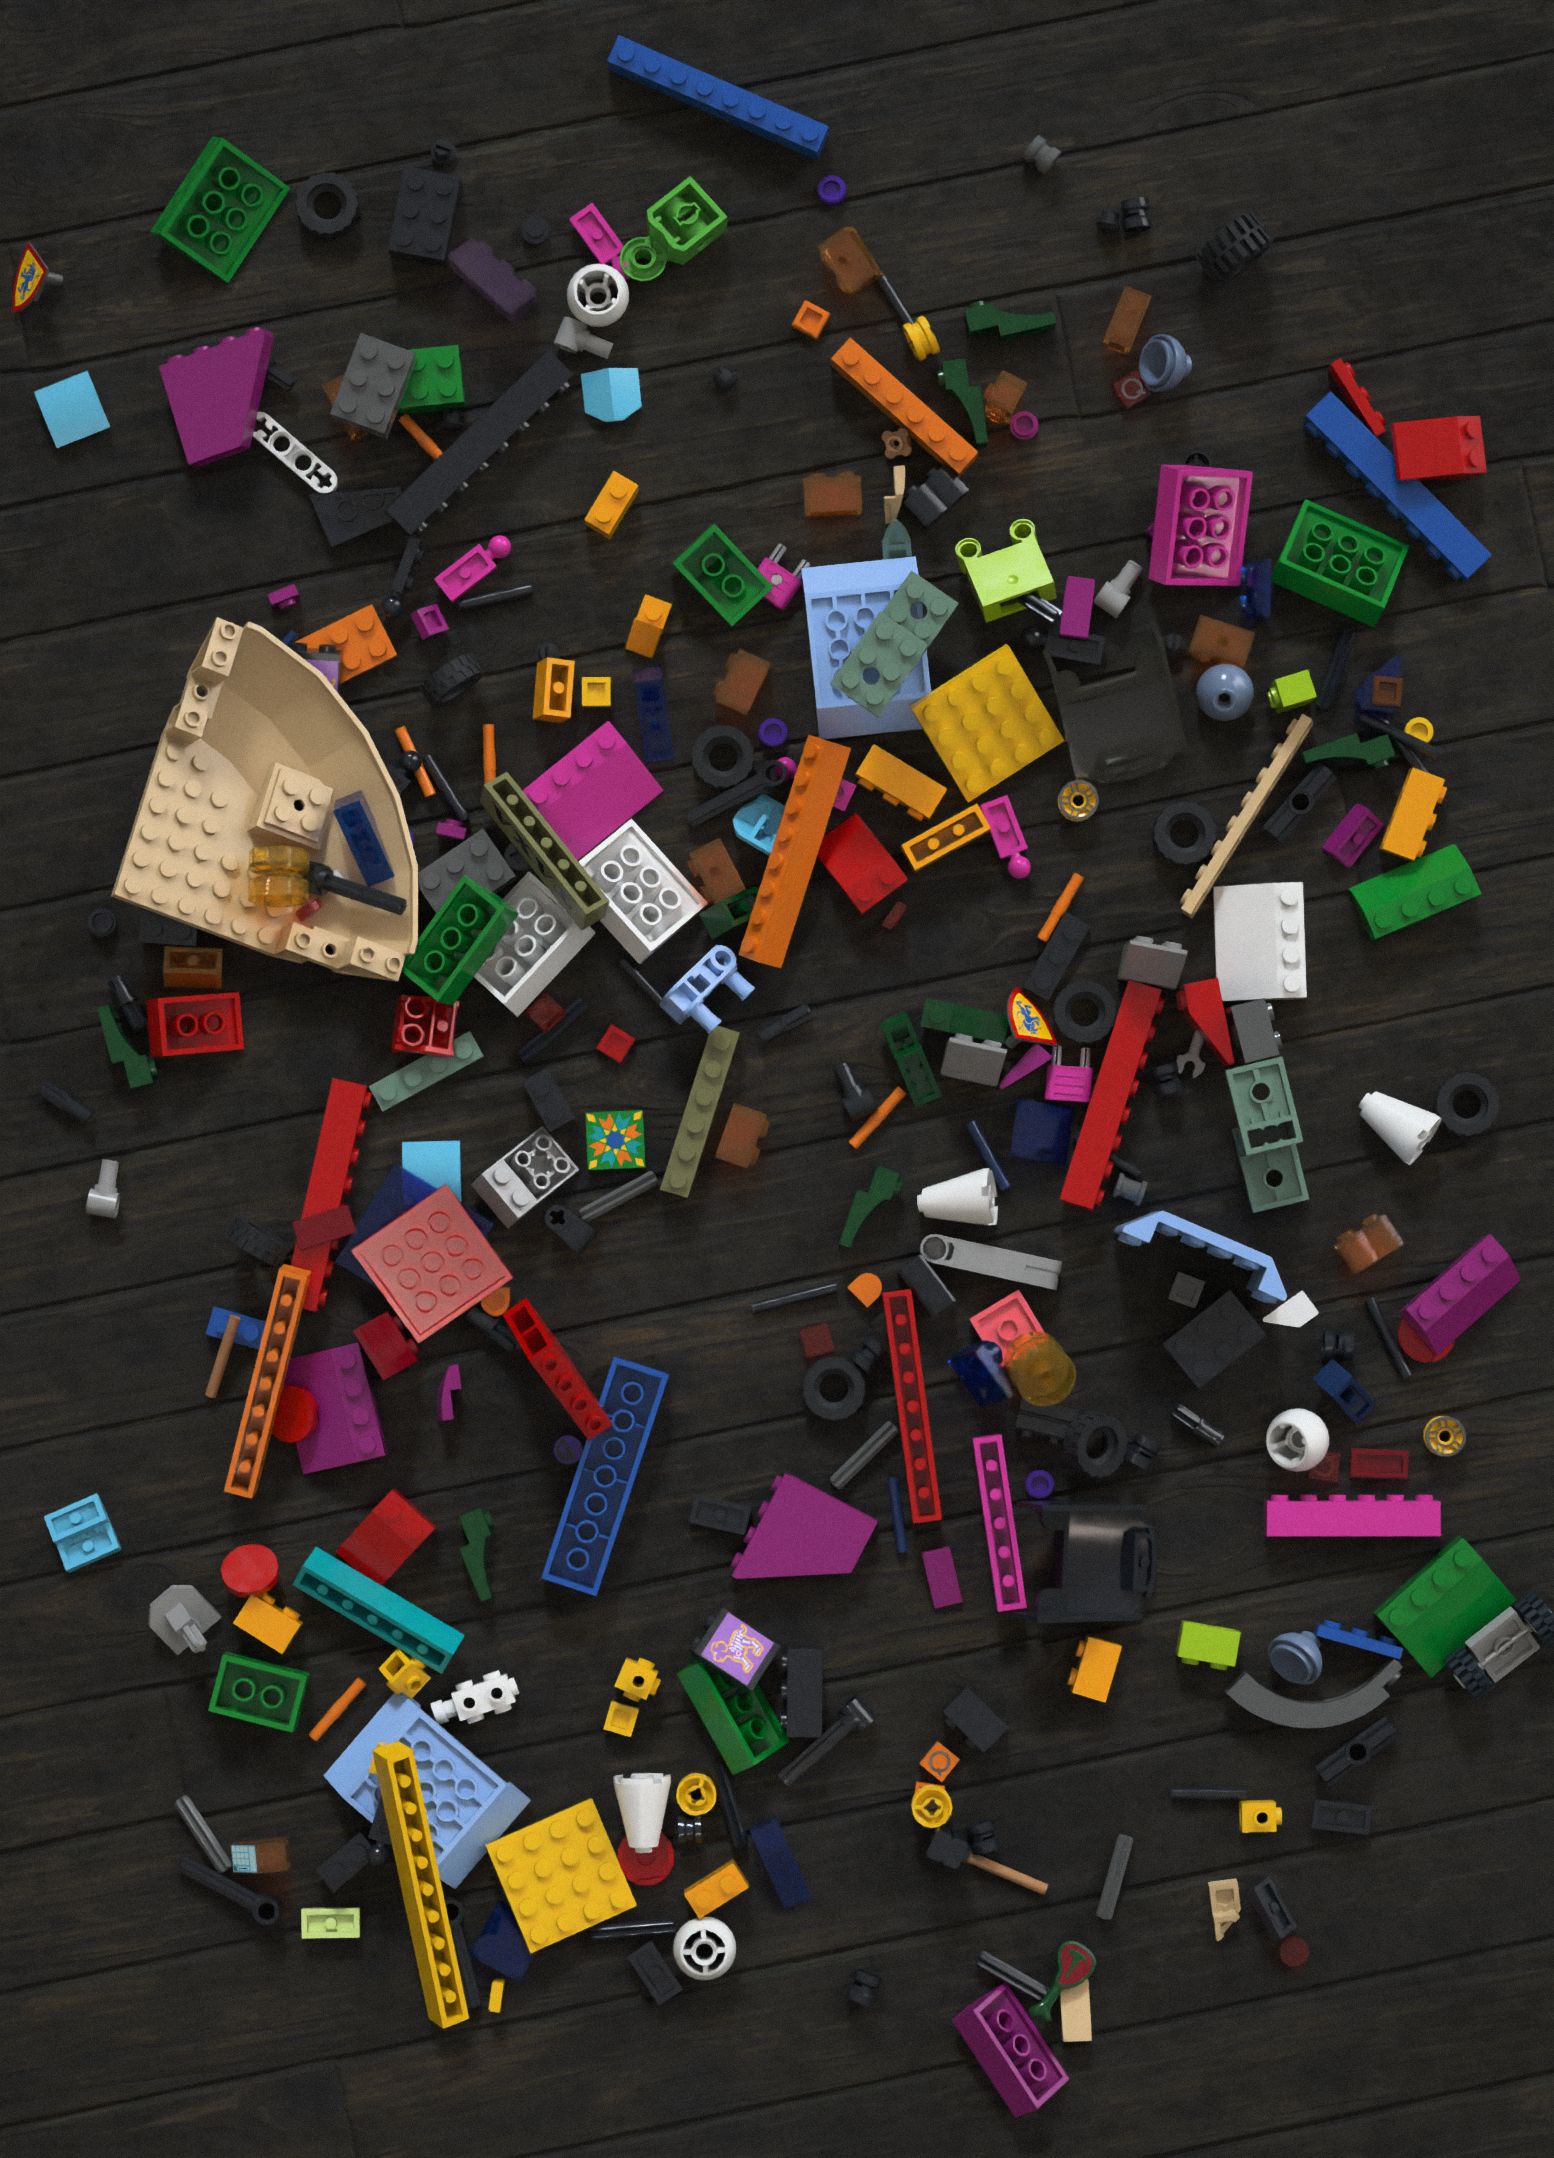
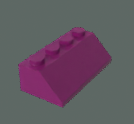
[1399,1234,1521,1355]
[952,1982,1069,2118]

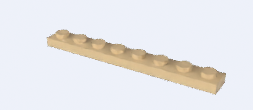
[1180,714,1313,919]

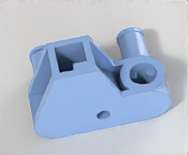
[660,945,755,1034]

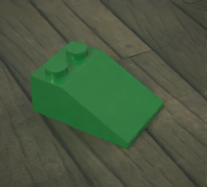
[670,524,773,627]

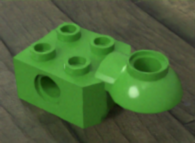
[619,176,728,282]

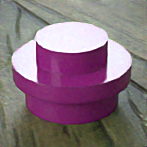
[1010,411,1038,440]

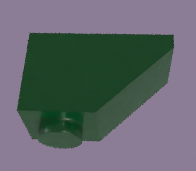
[699,886,759,940]

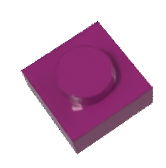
[267,584,301,610]
[410,604,449,640]
[436,819,468,842]

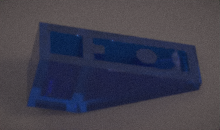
[633,666,674,762]
[333,790,395,887]
[750,1817,811,1909]

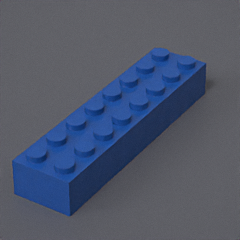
[541,1356,669,1596]

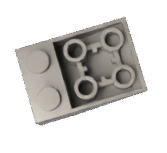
[1118,936,1188,990]
[940,1033,1007,1087]
[471,1126,579,1228]

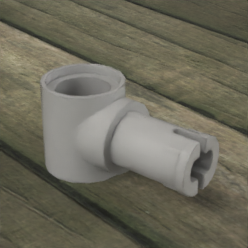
[553,317,613,359]
[1093,560,1143,618]
[86,1159,120,1218]

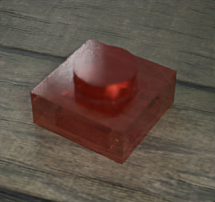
[526,992,566,1033]

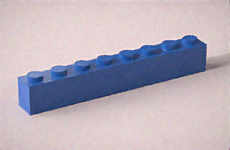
[607,35,829,160]
[1303,391,1492,583]

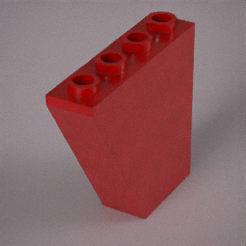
[503,1298,613,1441]

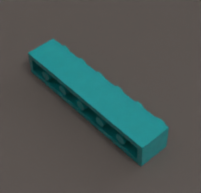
[292,1547,465,1674]

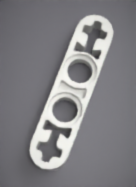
[253,412,338,494]

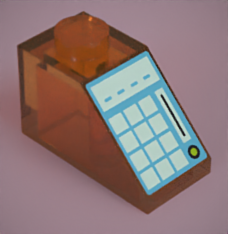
[230,1837,291,1874]

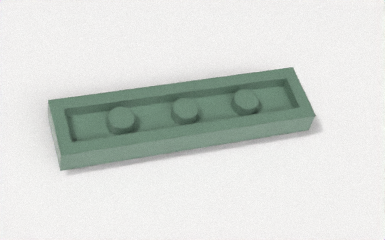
[369,1031,484,1112]

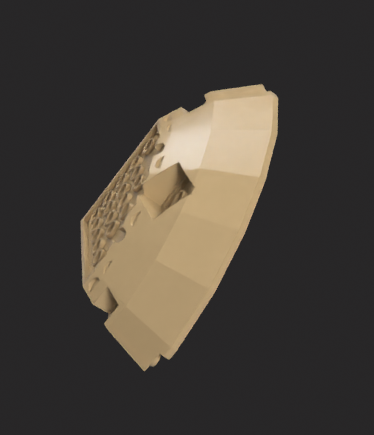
[111,617,418,982]

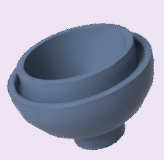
[1139,334,1192,392]
[1196,664,1254,721]
[1268,1631,1322,1684]

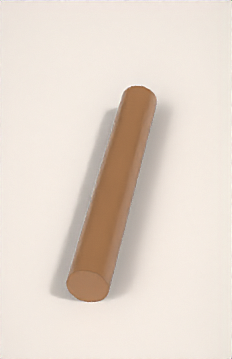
[205,1315,241,1398]
[967,1852,1048,1895]

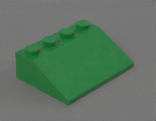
[150,136,290,283]
[1269,499,1410,627]
[1373,1536,1517,1678]

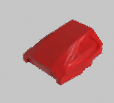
[392,995,460,1058]

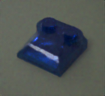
[1239,559,1271,620]
[1008,1099,1074,1165]
[948,1340,1013,1407]
[470,1901,538,1981]

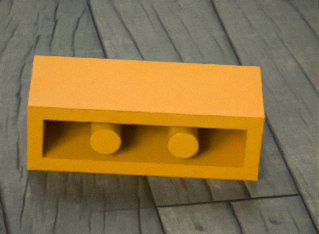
[855,744,947,821]
[1379,767,1447,861]
[900,804,991,873]

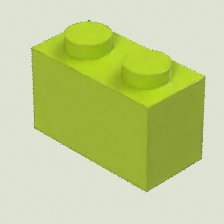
[1266,669,1317,714]
[1175,1620,1241,1670]

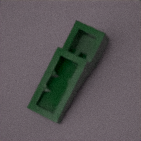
[964,301,1056,342]
[937,359,988,448]
[1299,733,1395,770]
[920,998,1008,1044]
[97,1005,159,1090]
[879,1011,942,1108]
[839,1166,903,1248]
[459,1507,495,1602]

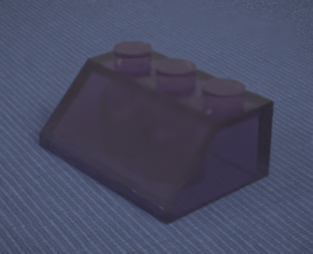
[447,238,537,326]

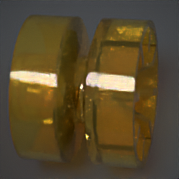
[248,846,310,907]
[1004,1332,1076,1407]

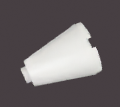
[1358,1091,1441,1165]
[917,1168,998,1226]
[613,1773,671,1853]

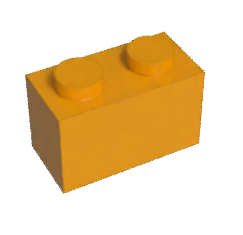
[584,471,639,539]
[533,657,575,723]
[233,1593,303,1654]
[1067,1635,1122,1703]
[684,1859,749,1919]

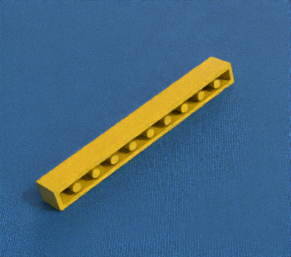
[372,1741,469,2029]

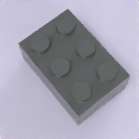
[330,333,417,440]
[418,829,517,913]
[1224,998,1282,1067]

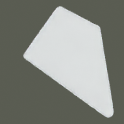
[1263,1291,1319,1328]

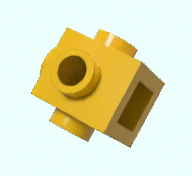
[378,1648,431,1699]
[614,1657,661,1702]

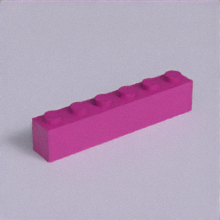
[971,1434,1027,1612]
[1264,1494,1441,1536]

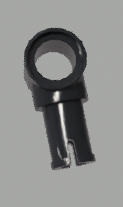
[833,1062,878,1122]

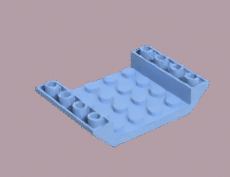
[801,556,931,739]
[1114,1211,1287,1304]
[323,1693,531,1889]

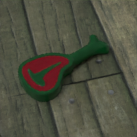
[1029,1940,1096,2022]

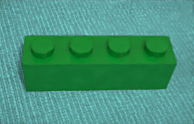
[1348,844,1481,941]
[401,875,519,1006]
[676,1660,790,1775]

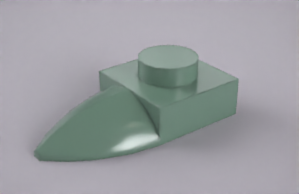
[882,519,912,560]

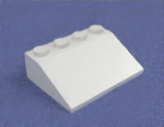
[579,819,708,964]
[474,872,596,1017]
[1213,882,1307,1002]

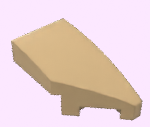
[884,465,905,524]
[1208,1878,1241,1941]

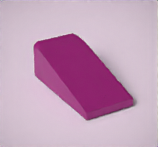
[1059,576,1095,640]
[998,1043,1053,1090]
[921,1545,963,1608]

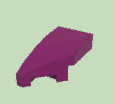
[437,1364,462,1421]

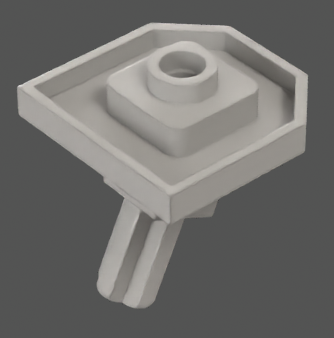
[148,1585,221,1655]

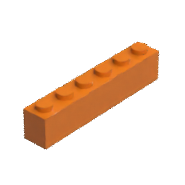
[830,338,978,478]

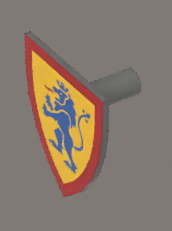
[12,242,63,313]
[1005,986,1058,1049]

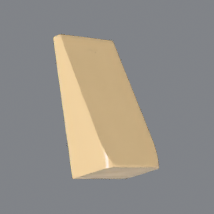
[1060,1979,1092,2042]

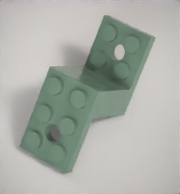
[830,570,959,717]
[1225,1057,1309,1213]

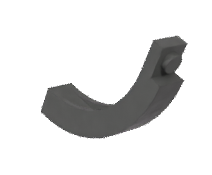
[1224,1657,1403,1729]

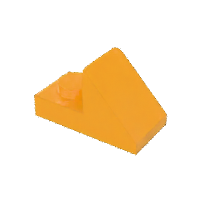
[625,594,672,659]

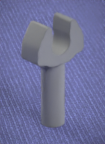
[1176,1030,1205,1079]

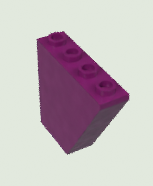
[159,327,274,467]
[730,1472,878,1579]

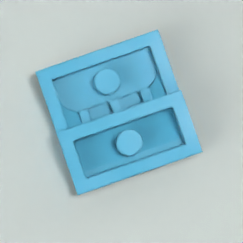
[34,370,110,448]
[402,1140,462,1204]
[44,1493,122,1573]

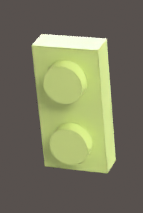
[301,1907,361,1939]

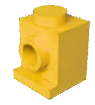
[1239,1800,1282,1833]

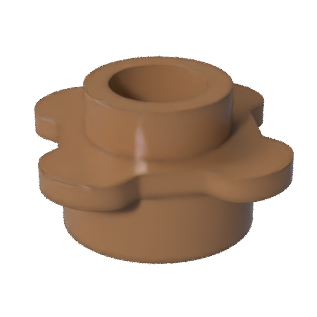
[882,428,912,459]

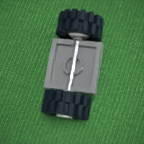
[1443,1591,1554,1702]

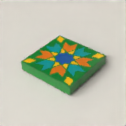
[585,1110,646,1170]

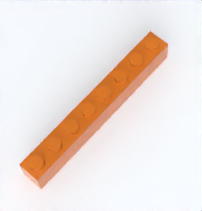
[738,735,851,968]
[224,1264,312,1499]

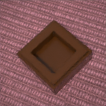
[1371,675,1403,708]

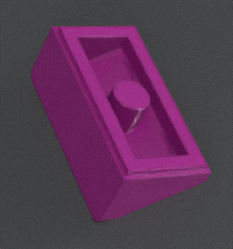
[1322,804,1384,869]

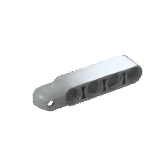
[920,1234,1063,1290]

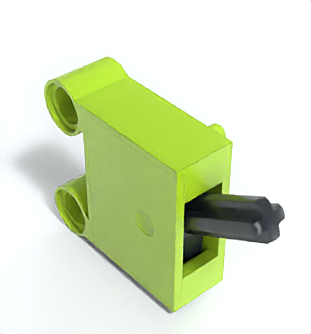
[955,519,1063,625]

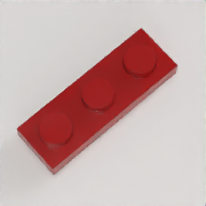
[1328,358,1386,439]

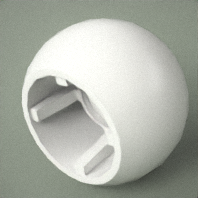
[567,264,629,327]
[1266,1408,1329,1472]
[673,1916,736,1981]

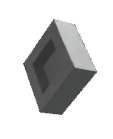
[1167,1272,1205,1309]

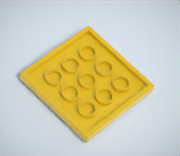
[909,644,1065,803]
[485,1798,637,1953]

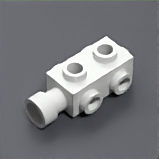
[430,1670,519,1725]

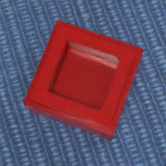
[596,1024,636,1064]

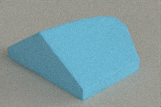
[581,368,642,422]
[732,794,785,856]

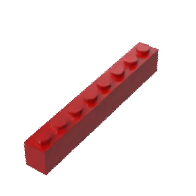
[1059,980,1165,1212]
[291,1078,372,1311]
[882,1289,942,1524]

